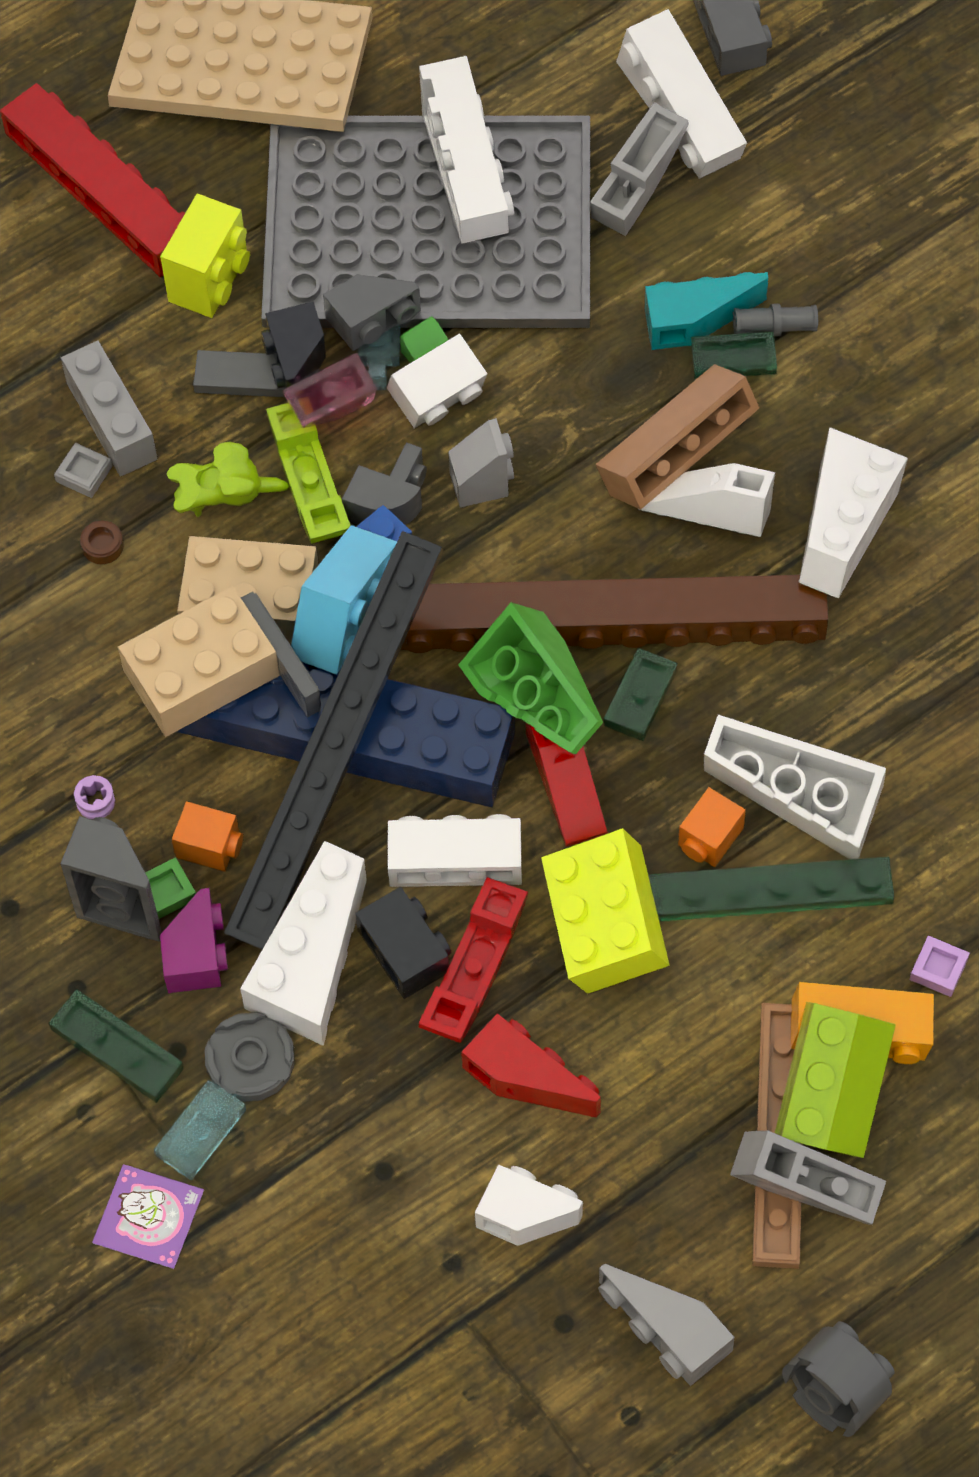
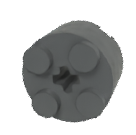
[782,1321,895,1437]

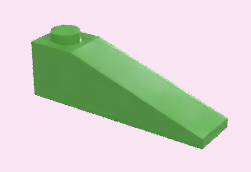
[458,602,603,754]

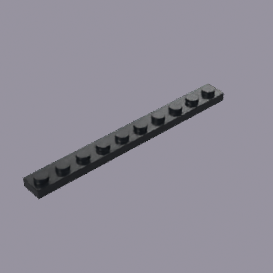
[224,531,444,950]

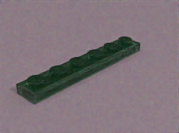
[648,857,895,922]

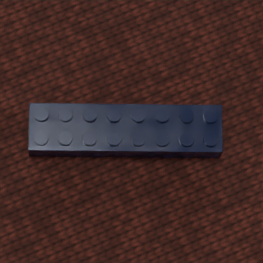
[176,662,516,808]

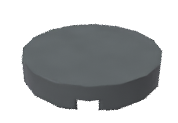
[205,1012,295,1102]

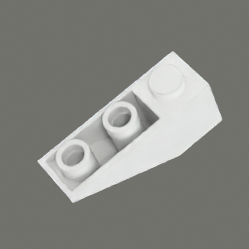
[638,463,775,537]

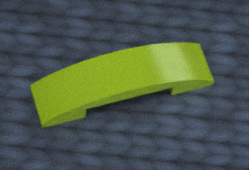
[266,398,350,544]

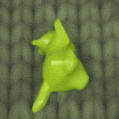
[167,442,289,517]

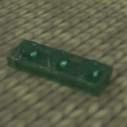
[49,989,184,1103]

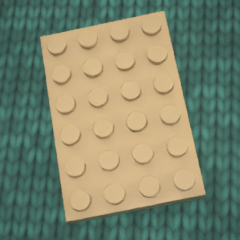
[108,0,372,132]

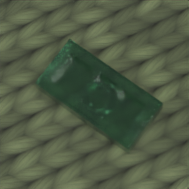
[691,332,777,379]

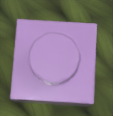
[910,936,970,997]

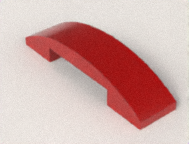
[419,877,528,1043]

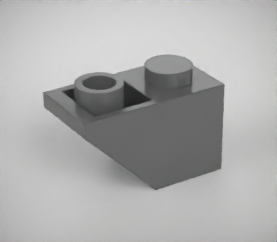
[323,274,421,351]

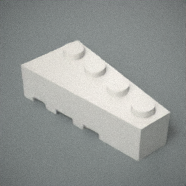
[616,9,747,178]
[419,56,514,244]
[799,428,908,598]
[704,715,886,864]
[240,841,367,1046]

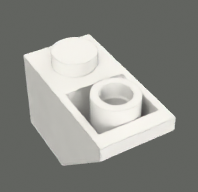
[475,1164,583,1246]

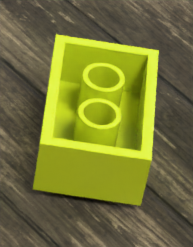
[541,828,670,994]

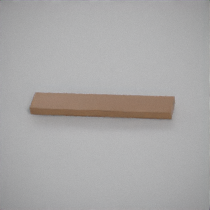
[752,1003,803,1269]

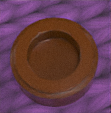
[80,520,124,564]

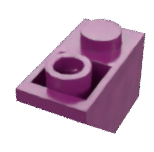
[160,888,228,993]

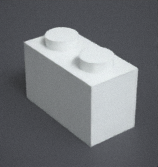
[387,334,487,428]

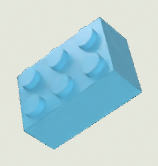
[291,525,397,675]

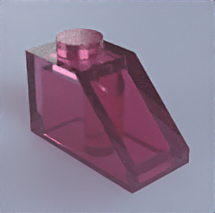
[283,353,377,428]

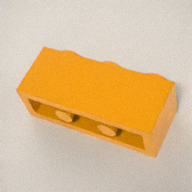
[791,982,934,1064]

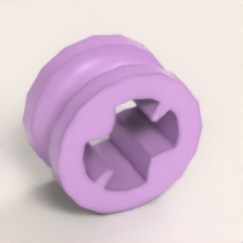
[74,775,115,820]

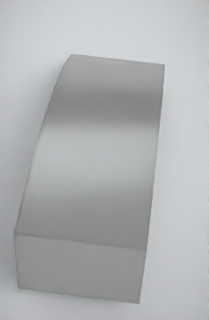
[590,102,689,236]

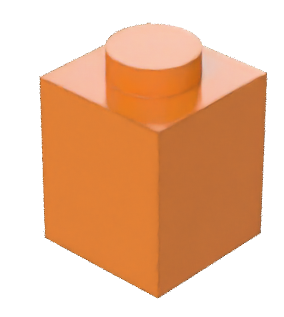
[678,787,746,867]
[172,801,243,872]

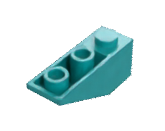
[645,272,768,350]

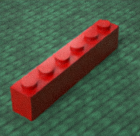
[0,83,185,278]

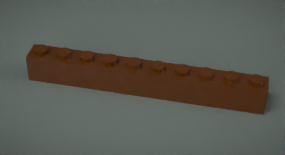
[400,575,828,653]

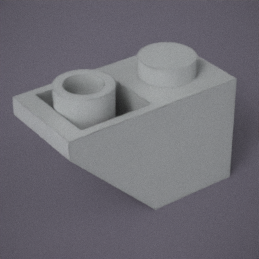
[448,418,514,507]

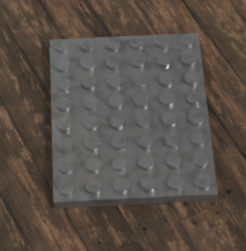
[261,116,590,328]

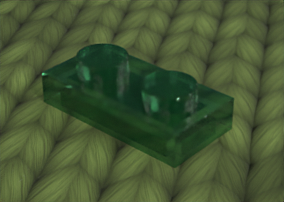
[604,648,678,741]

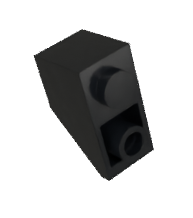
[261,302,326,403]

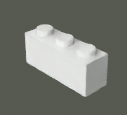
[388,814,522,887]

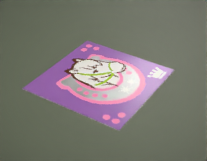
[92,1164,204,1269]

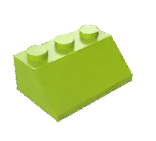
[775,1002,896,1158]

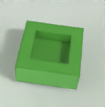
[145,857,196,919]

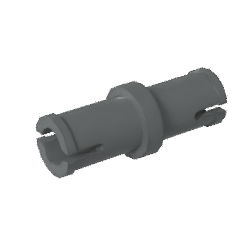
[733,303,818,336]

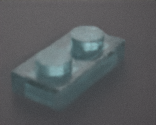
[154,1080,246,1180]

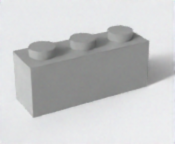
[61,340,158,477]

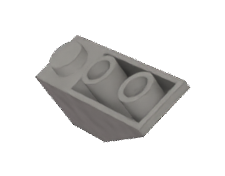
[598,1264,735,1386]

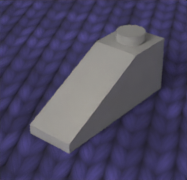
[730,1130,886,1225]

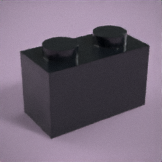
[355,886,452,999]

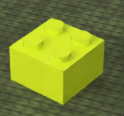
[160,193,250,318]

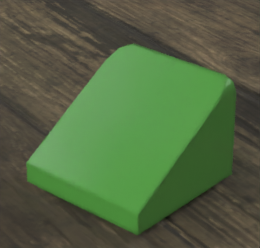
[400,316,448,363]

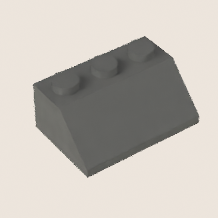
[60,816,162,942]

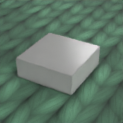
[54,443,113,498]

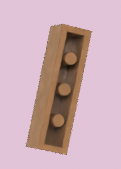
[595,364,759,510]

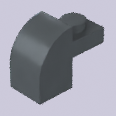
[342,442,427,525]

